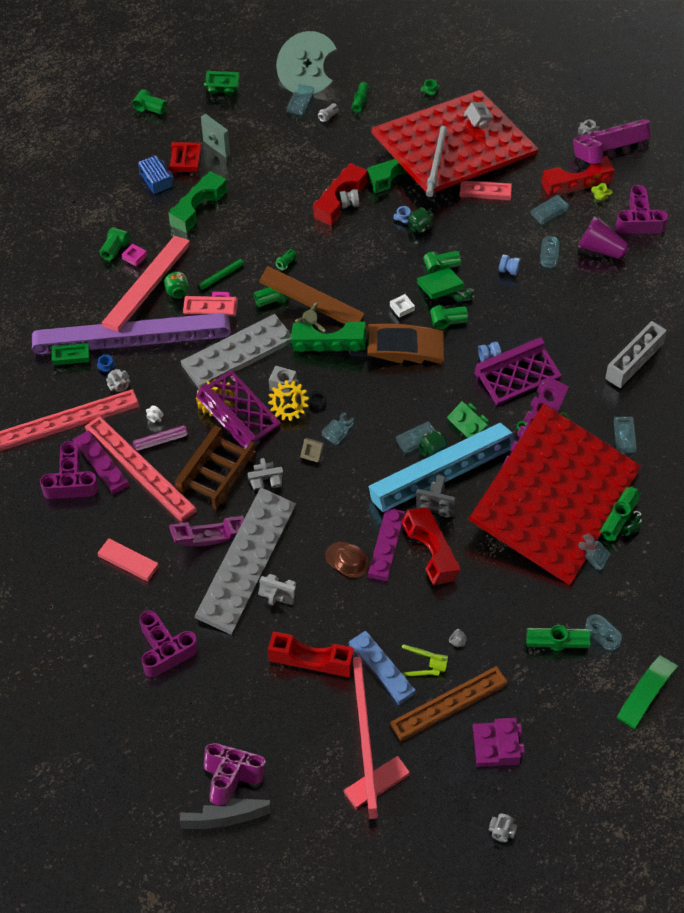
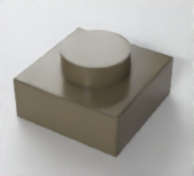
[300,438,324,462]

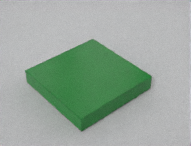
[417,268,465,299]

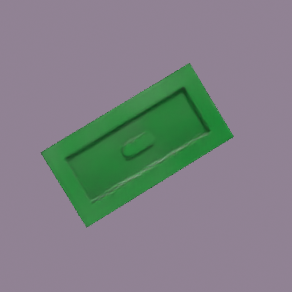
[52,343,90,365]

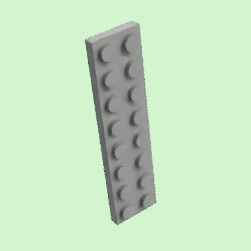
[195,488,296,635]

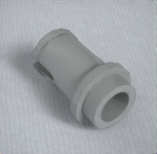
[318,103,339,122]

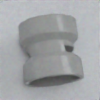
[339,189,359,209]

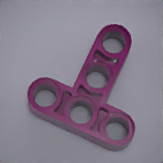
[615,185,668,234]
[40,441,99,499]
[140,611,198,677]
[203,743,265,805]

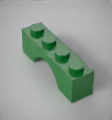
[367,159,409,193]
[169,171,228,233]
[291,322,368,352]

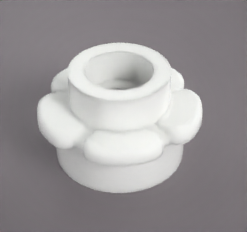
[146,405,164,423]

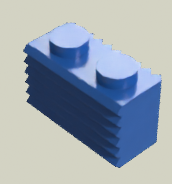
[138,155,173,194]

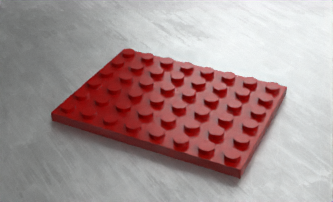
[371,90,538,193]
[468,403,641,585]

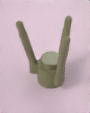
[295,302,326,333]

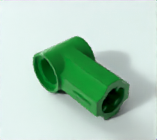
[132,90,167,114]
[99,227,130,261]
[423,251,461,274]
[254,287,289,307]
[430,305,468,330]

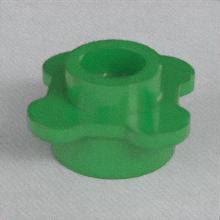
[421,79,440,95]

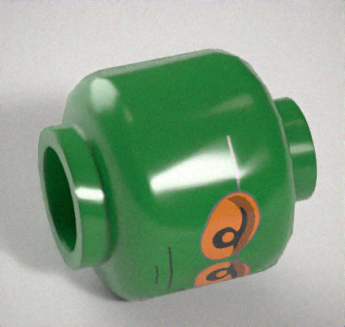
[164,272,189,299]

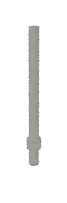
[426,126,447,197]

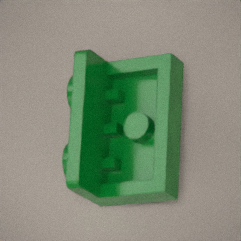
[204,71,240,95]
[447,401,491,438]

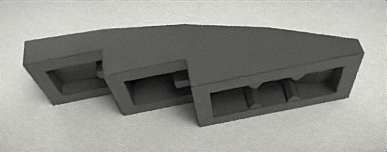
[180,798,271,829]

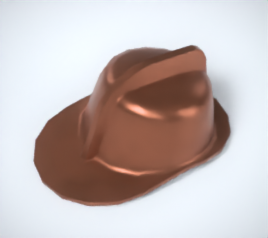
[325,542,369,578]

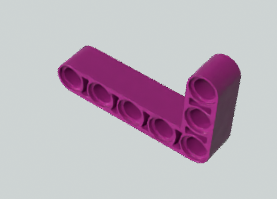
[573,120,651,164]

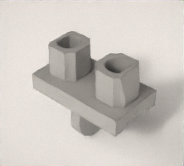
[248,458,283,491]
[258,574,296,605]

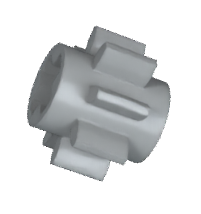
[578,120,599,135]
[106,369,130,392]
[489,814,517,842]

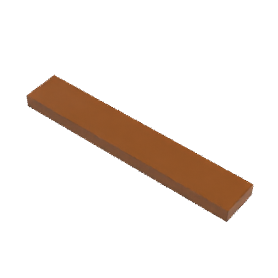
[259,266,364,324]
[389,666,508,742]

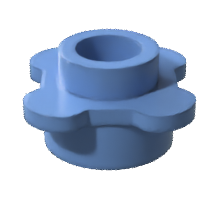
[394,206,413,223]

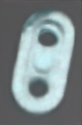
[540,236,559,267]
[585,614,622,650]

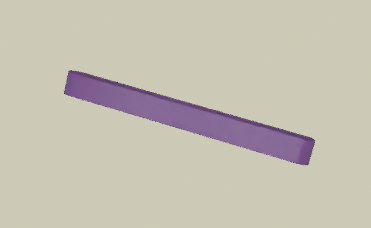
[32,313,231,354]

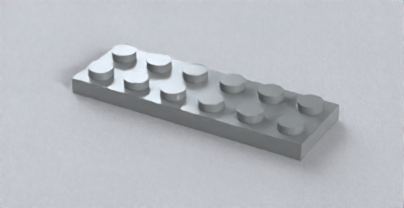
[181,314,291,389]

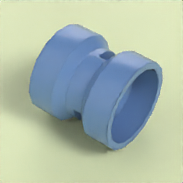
[499,254,521,276]
[478,342,501,362]

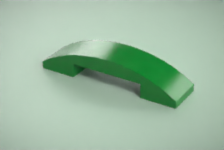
[617,655,678,729]

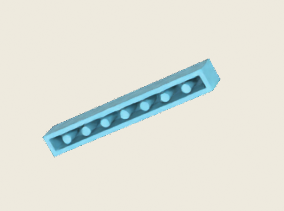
[368,423,514,512]

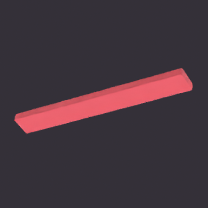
[102,236,190,332]
[0,389,139,451]
[85,416,197,523]
[353,657,378,819]

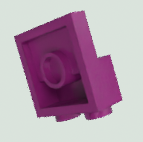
[473,718,524,767]

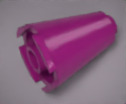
[578,216,629,259]

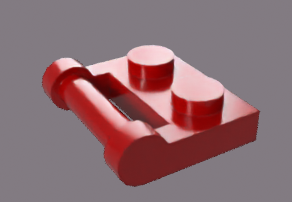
[168,142,201,174]

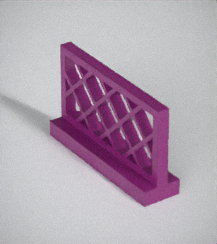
[474,337,562,405]
[196,370,281,449]

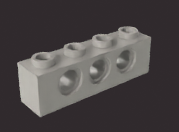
[605,321,667,388]

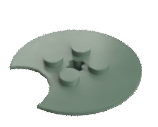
[276,31,337,96]

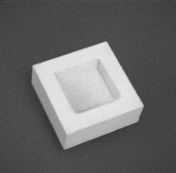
[390,294,415,318]

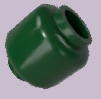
[407,207,434,233]
[418,430,448,457]

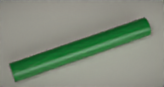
[197,259,244,291]

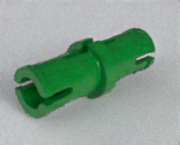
[351,82,370,112]

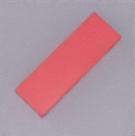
[459,181,512,200]
[183,296,238,316]
[98,539,159,582]
[344,756,410,810]

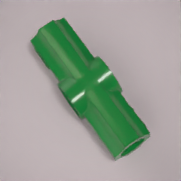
[600,487,641,541]
[526,625,590,651]

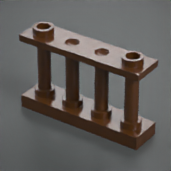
[175,425,256,510]

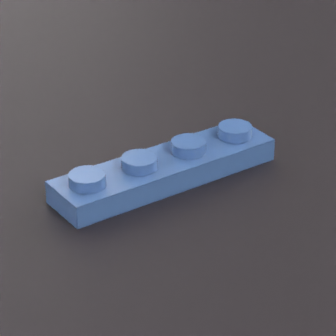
[349,631,416,705]

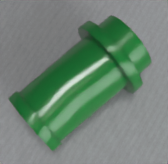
[276,249,297,270]

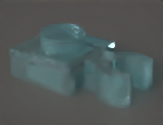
[322,412,354,445]
[578,534,610,570]

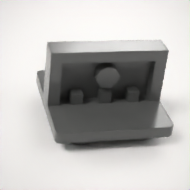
[416,475,456,518]

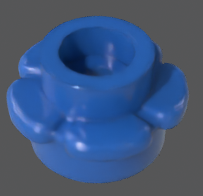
[97,355,115,372]

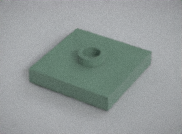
[201,114,230,157]

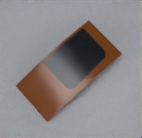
[368,324,444,364]

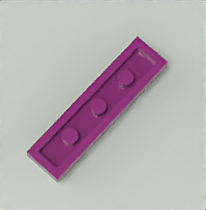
[72,430,129,495]
[368,509,405,581]

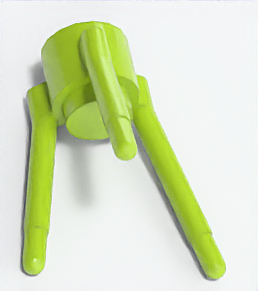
[402,645,448,676]

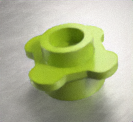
[591,183,612,200]

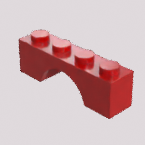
[542,156,615,197]
[313,163,368,225]
[402,507,461,585]
[268,631,354,678]

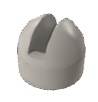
[449,629,467,647]

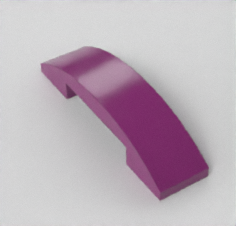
[169,516,244,546]

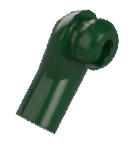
[447,288,474,302]
[622,511,642,536]

